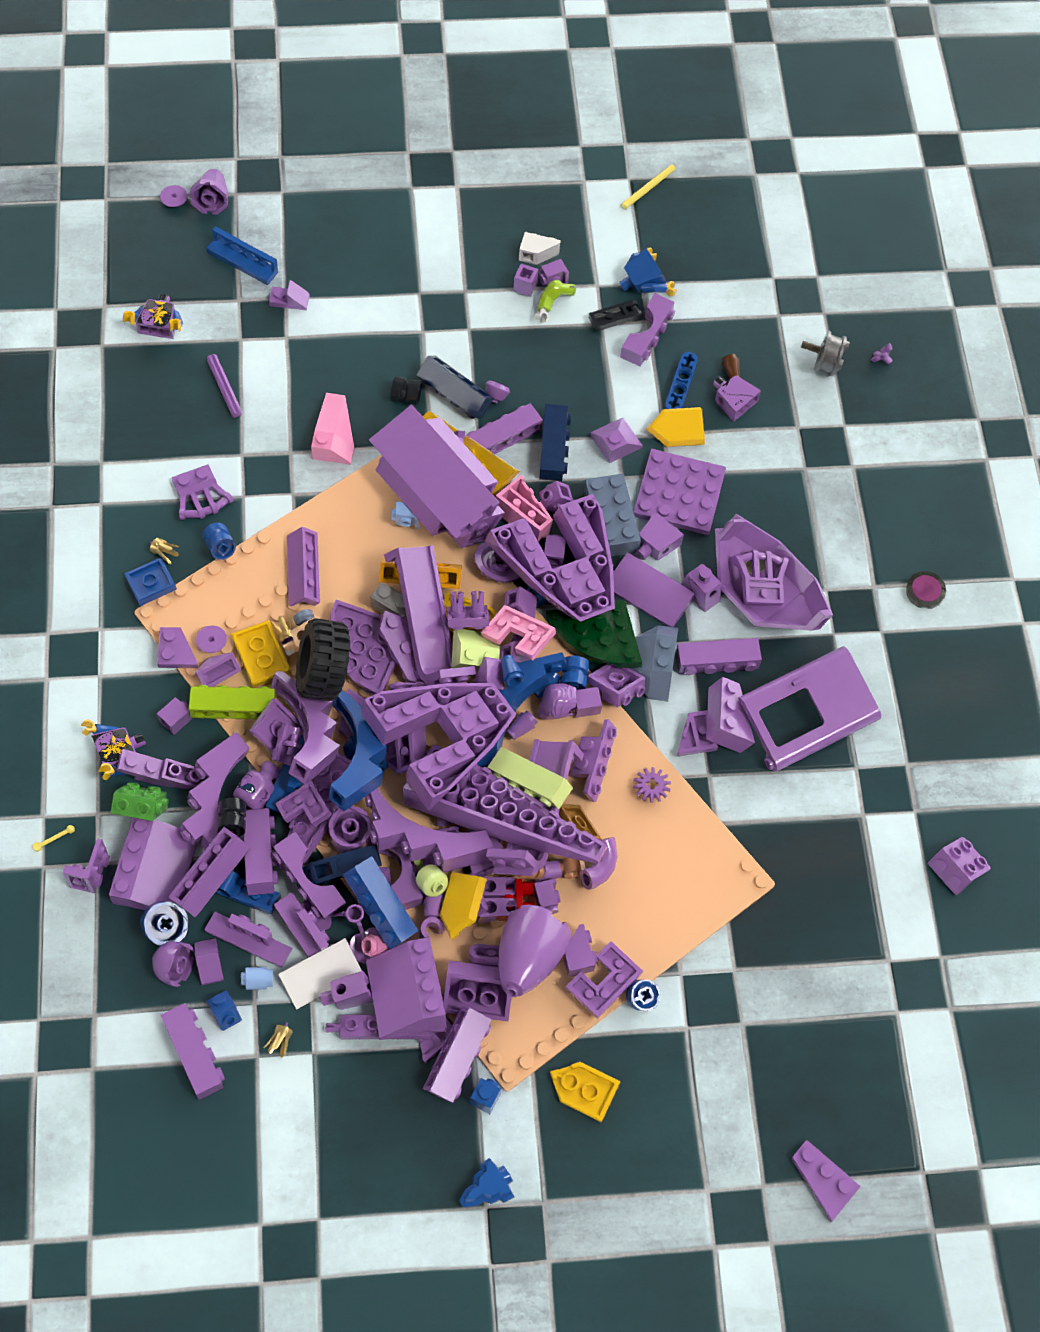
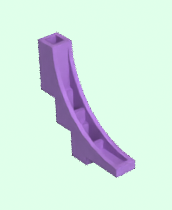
[271,670,340,785]
[180,732,250,851]
[364,788,493,872]

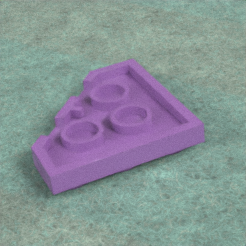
[378,611,427,685]

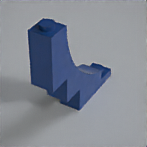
[477,652,567,768]

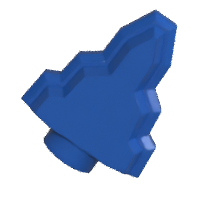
[459,1158,514,1208]

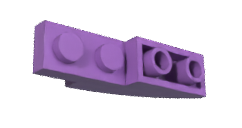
[116,749,204,790]

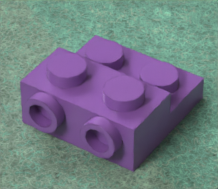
[587,664,646,707]

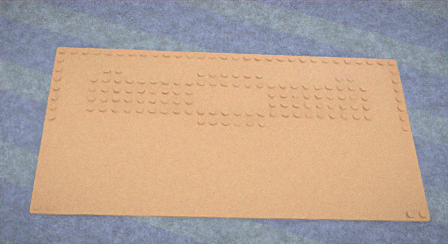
[135,455,775,1092]

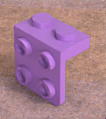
[928,837,991,895]

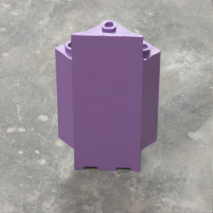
[369,404,505,548]

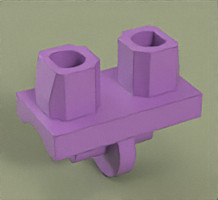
[271,723,303,766]

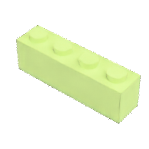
[487,747,573,809]

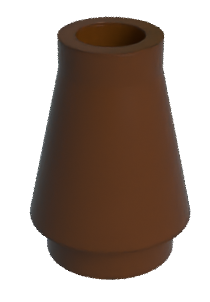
[721,354,741,380]

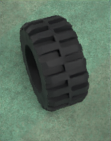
[295,618,350,701]

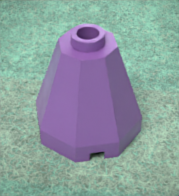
[190,169,228,215]

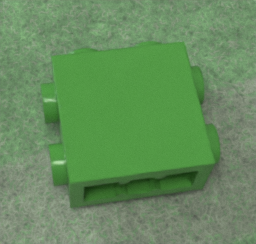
[111,782,169,821]

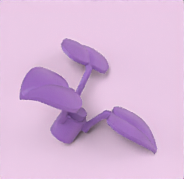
[300,867,392,964]

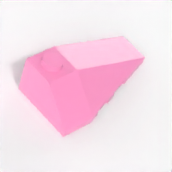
[311,393,354,465]

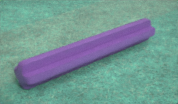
[207,354,242,418]

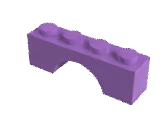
[620,293,675,366]
[499,587,537,663]
[272,832,346,920]
[375,843,425,910]

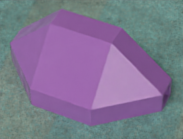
[715,514,833,631]

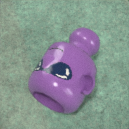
[233,760,280,810]

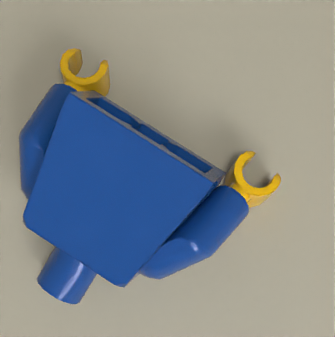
[619,248,677,296]

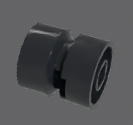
[390,376,422,405]
[218,798,246,837]

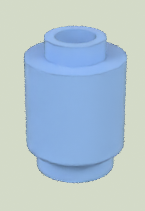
[241,967,273,990]

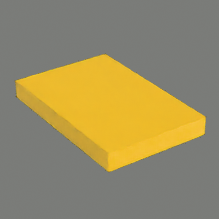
[231,620,292,688]

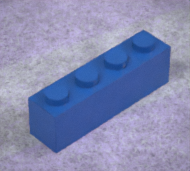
[343,856,418,949]

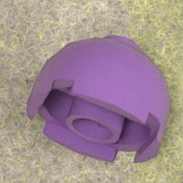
[152,941,194,987]

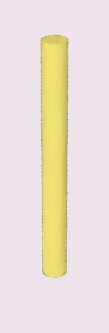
[621,164,676,209]

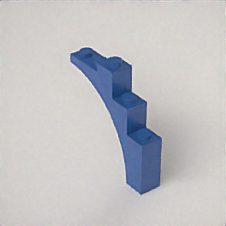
[329,690,387,812]

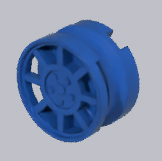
[626,979,661,1011]

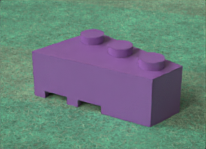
[706,677,755,753]

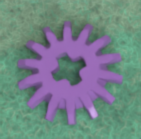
[633,767,671,803]

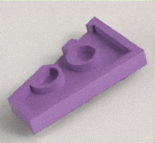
[791,1140,860,1222]

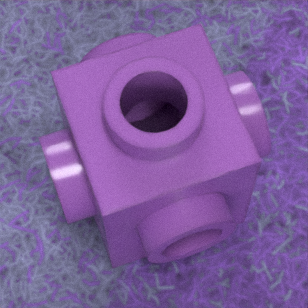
[539,481,573,513]

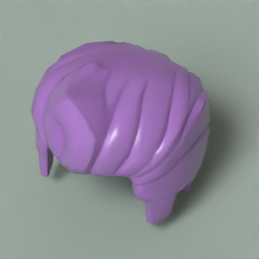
[539,683,577,720]

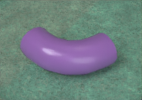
[580,837,618,890]

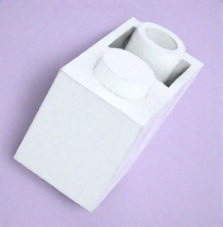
[519,232,561,265]

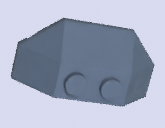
[631,625,678,702]

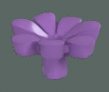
[871,343,892,365]

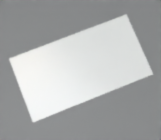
[278,939,362,1010]

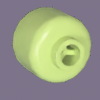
[416,864,448,897]

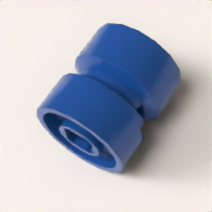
[203,523,236,560]
[560,656,589,690]

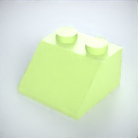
[451,629,500,672]

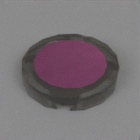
[906,571,946,609]

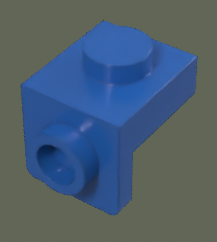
[207,990,242,1031]

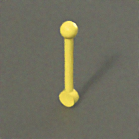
[33,825,75,852]

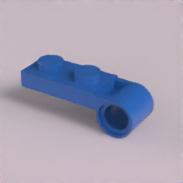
[216,871,281,915]

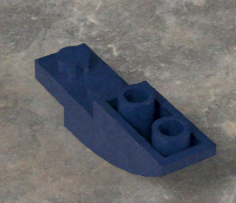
[296,845,382,889]

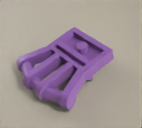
[172,464,234,520]
[733,550,789,606]

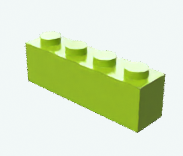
[189,685,276,720]

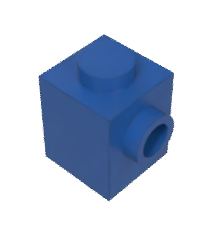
[470,1078,501,1115]

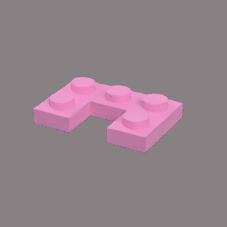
[481,605,556,661]

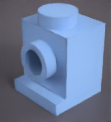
[392,501,420,529]

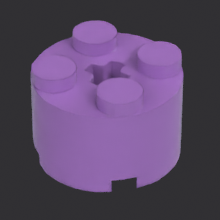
[329,806,372,853]

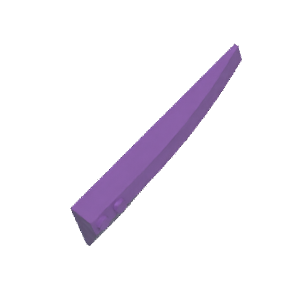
[403,745,607,864]

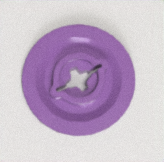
[474,542,520,584]

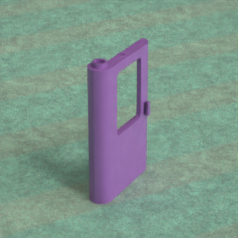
[738,646,881,772]

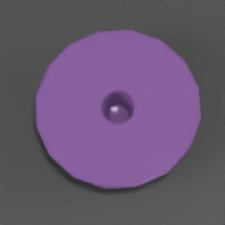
[160,185,187,207]
[196,625,227,653]

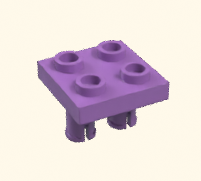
[446,591,489,630]

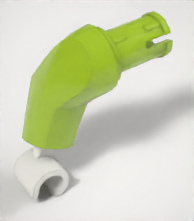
[534,280,576,323]

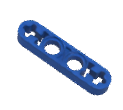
[665,352,698,409]

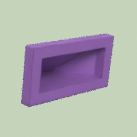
[195,652,242,687]

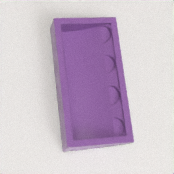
[613,552,695,627]

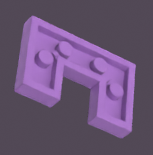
[565,941,643,1019]

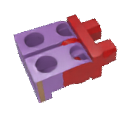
[478,877,535,924]

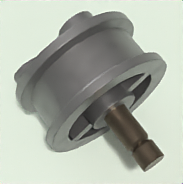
[800,331,850,376]

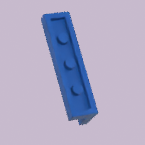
[206,226,278,285]

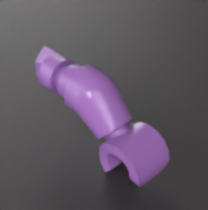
[419,879,449,939]

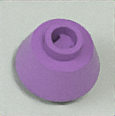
[485,380,510,403]

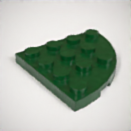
[546,600,642,668]

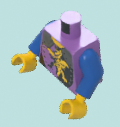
[123,294,183,339]
[81,719,146,780]

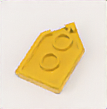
[646,407,705,447]
[440,872,487,940]
[550,1062,620,1122]

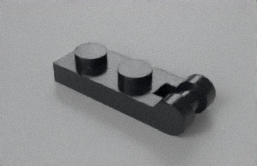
[588,300,643,332]

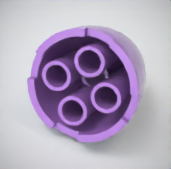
[498,905,571,997]

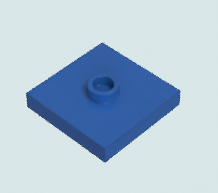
[124,557,177,606]

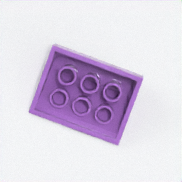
[109,818,197,910]
[366,937,447,1040]

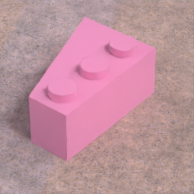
[495,474,553,542]

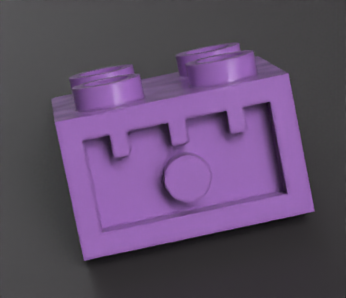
[63,838,110,894]

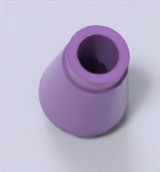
[506,710,538,740]

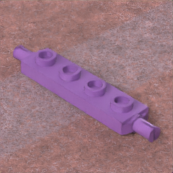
[326,1015,446,1040]

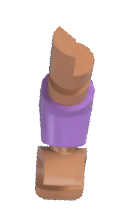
[516,857,586,882]

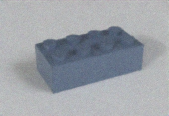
[584,473,641,557]

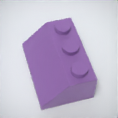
[443,960,512,1022]

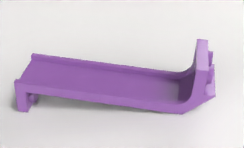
[384,545,476,685]
[486,739,584,876]

